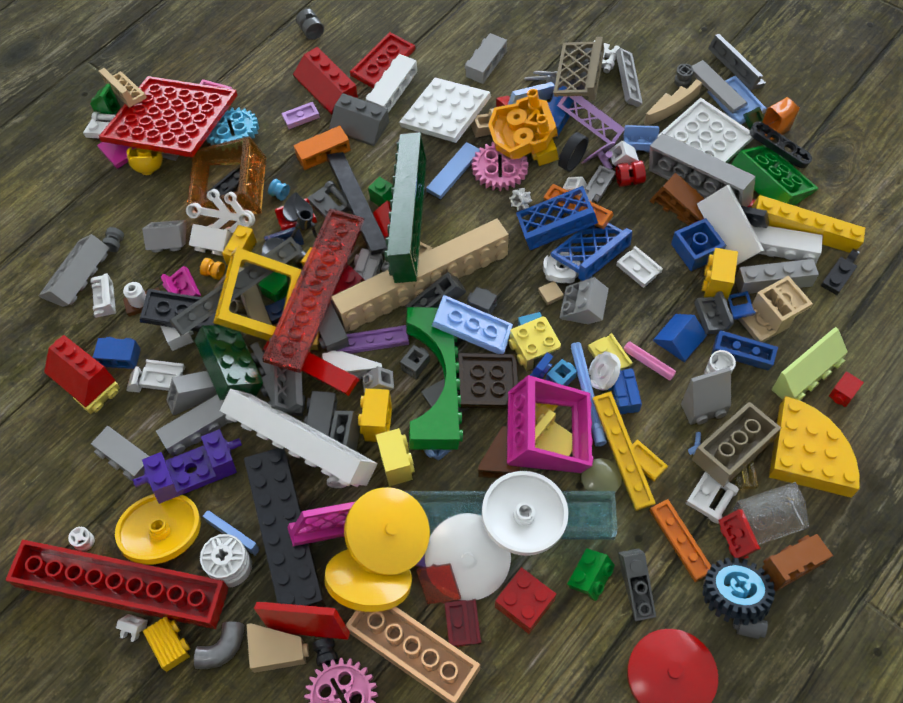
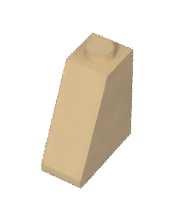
[247,624,309,673]

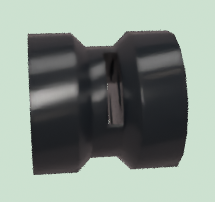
[312,638,339,667]

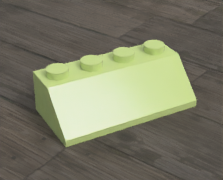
[772,327,848,401]

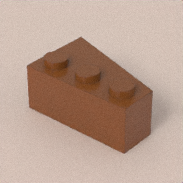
[649,173,705,225]

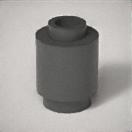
[733,619,768,639]

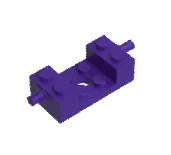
[133,429,242,504]

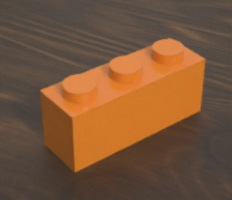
[293,126,351,170]

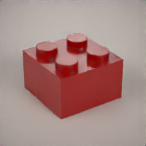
[495,567,556,634]

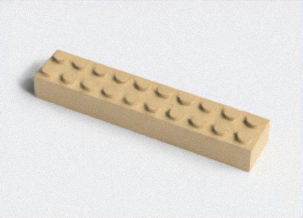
[331,218,509,332]

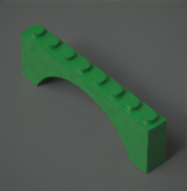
[406,307,463,450]

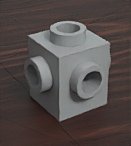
[363,366,394,393]

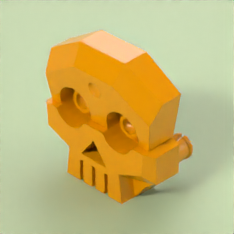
[488,88,558,159]

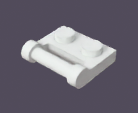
[83,112,116,138]
[686,472,739,524]

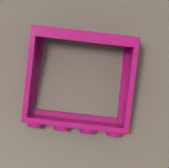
[507,375,593,473]

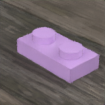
[282,102,320,129]

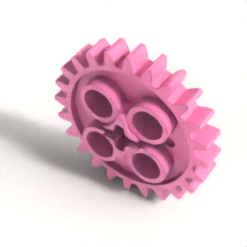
[472,142,528,191]
[304,658,378,703]

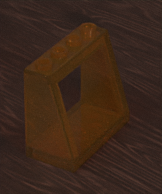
[187,136,266,216]

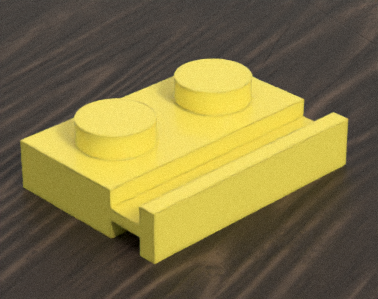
[588,333,633,371]

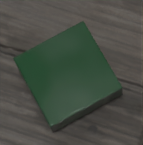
[743,107,764,130]

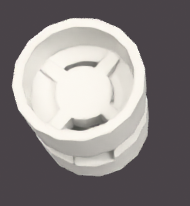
[705,350,736,374]

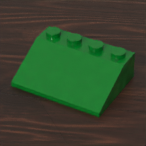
[731,145,818,206]

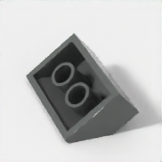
[329,93,389,146]

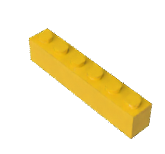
[751,195,865,253]

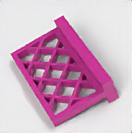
[287,501,356,546]

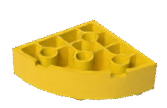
[769,396,859,498]

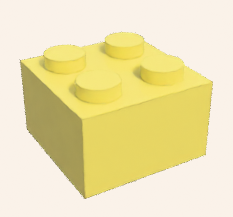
[376,428,415,486]

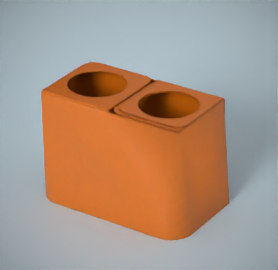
[762,97,800,140]

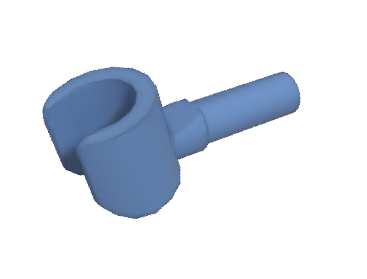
[688,432,701,455]

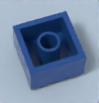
[671,218,726,271]

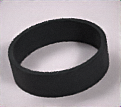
[558,132,589,172]

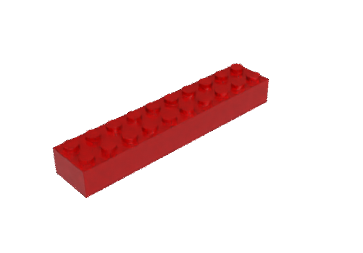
[6,539,229,629]

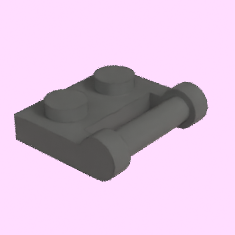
[308,180,350,223]

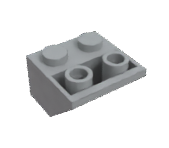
[560,277,609,324]

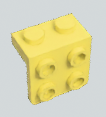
[508,317,561,371]
[535,409,572,456]

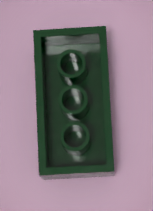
[195,325,263,400]

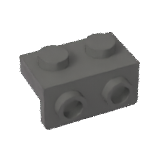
[694,291,734,334]

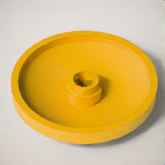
[344,487,430,576]
[115,494,201,565]
[325,549,412,612]

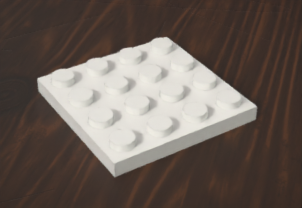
[399,78,491,143]
[657,98,754,163]

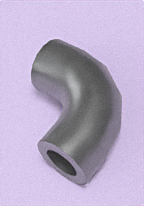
[194,622,244,669]

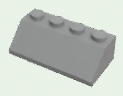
[38,234,109,307]

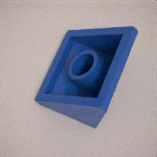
[653,314,707,363]

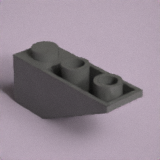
[618,548,656,621]

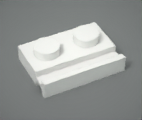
[616,246,663,288]
[139,359,185,391]

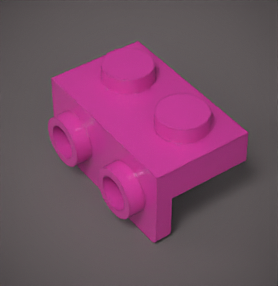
[161,266,201,297]

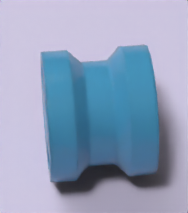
[268,179,290,201]

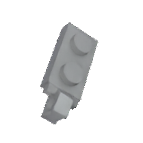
[585,165,616,203]

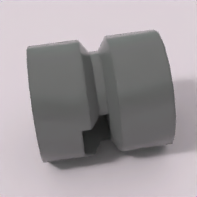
[296,9,324,40]

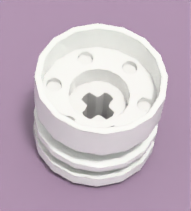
[200,534,252,587]

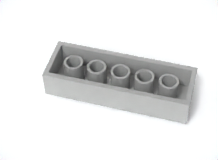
[649,133,756,207]

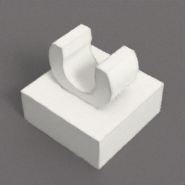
[116,614,148,642]

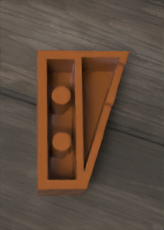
[762,534,833,592]

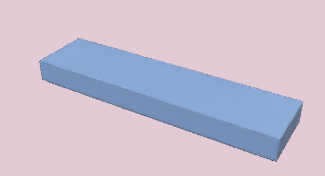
[426,142,479,199]

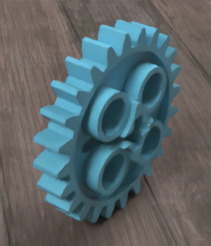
[206,107,259,150]

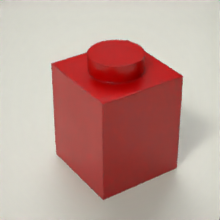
[829,371,864,407]

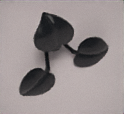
[261,192,347,256]

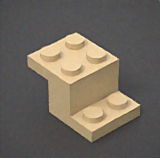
[738,276,813,342]

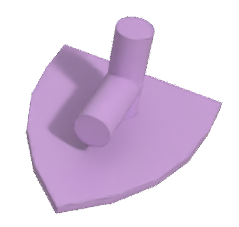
[582,141,615,169]

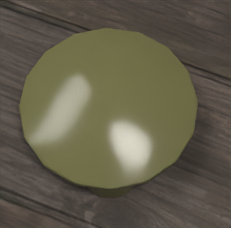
[581,458,622,499]

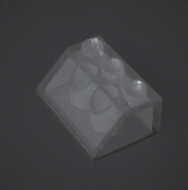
[733,482,809,545]

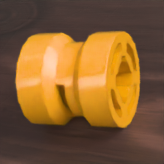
[200,258,225,280]

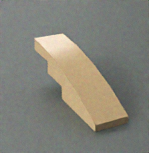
[644,79,702,126]

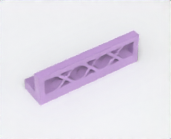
[557,96,625,143]

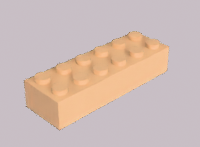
[346,607,480,703]

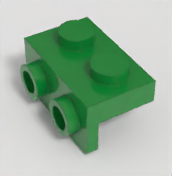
[567,548,615,601]

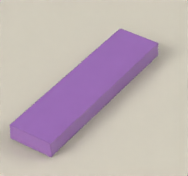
[338,325,409,354]

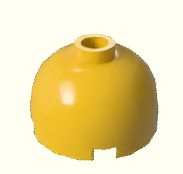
[126,147,163,175]

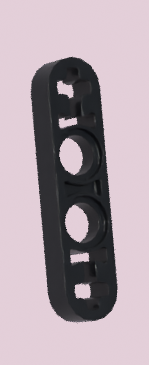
[750,122,812,168]

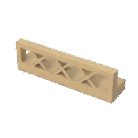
[99,68,147,107]

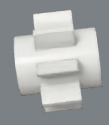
[509,188,532,211]

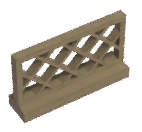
[553,37,605,100]

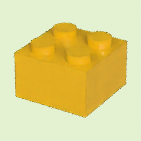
[702,248,738,300]
[358,388,392,442]

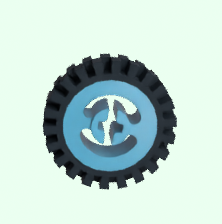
[702,558,775,625]

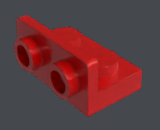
[718,509,760,560]

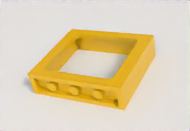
[213,247,302,341]

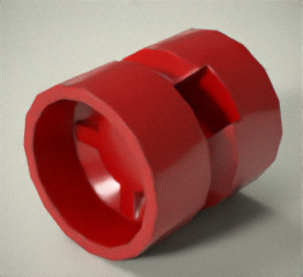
[616,161,646,187]

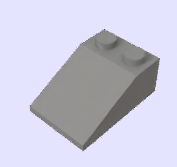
[681,367,731,425]

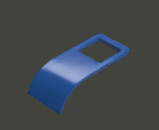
[728,291,756,320]

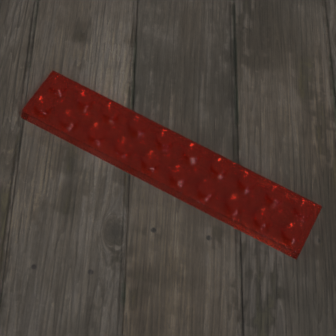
[262,208,365,373]

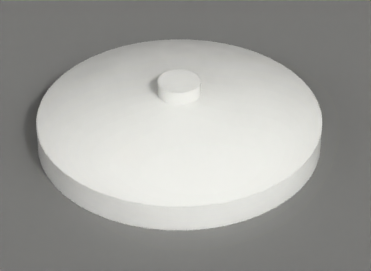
[482,471,568,556]
[425,513,511,601]

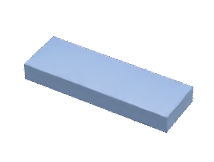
[508,82,555,105]
[203,511,259,556]

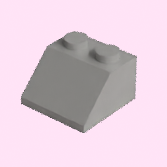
[142,220,187,252]

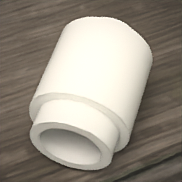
[123,282,146,308]

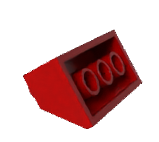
[293,47,358,115]
[44,335,116,407]

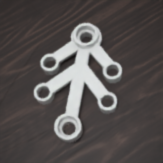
[186,189,255,233]

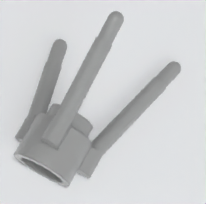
[524,71,561,85]

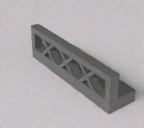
[708,34,766,90]
[269,335,303,413]

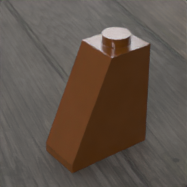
[478,425,520,479]

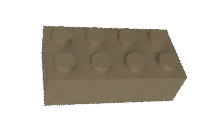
[692,402,781,487]

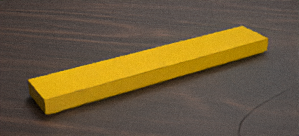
[592,392,656,511]

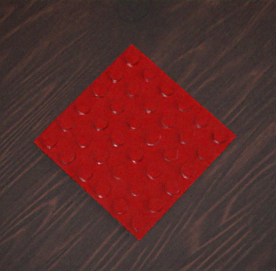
[99,76,238,158]

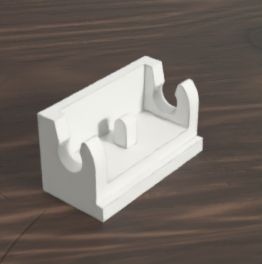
[91,273,116,317]

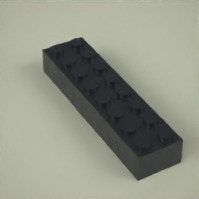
[244,448,326,607]

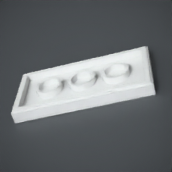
[697,185,764,266]

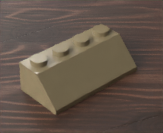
[213,267,271,345]

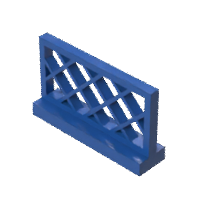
[516,186,598,250]
[551,223,632,281]

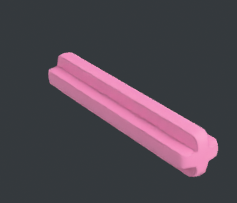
[624,342,676,380]

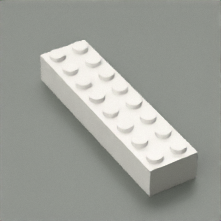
[220,389,378,487]

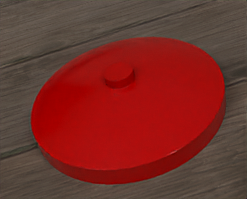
[627,629,718,703]

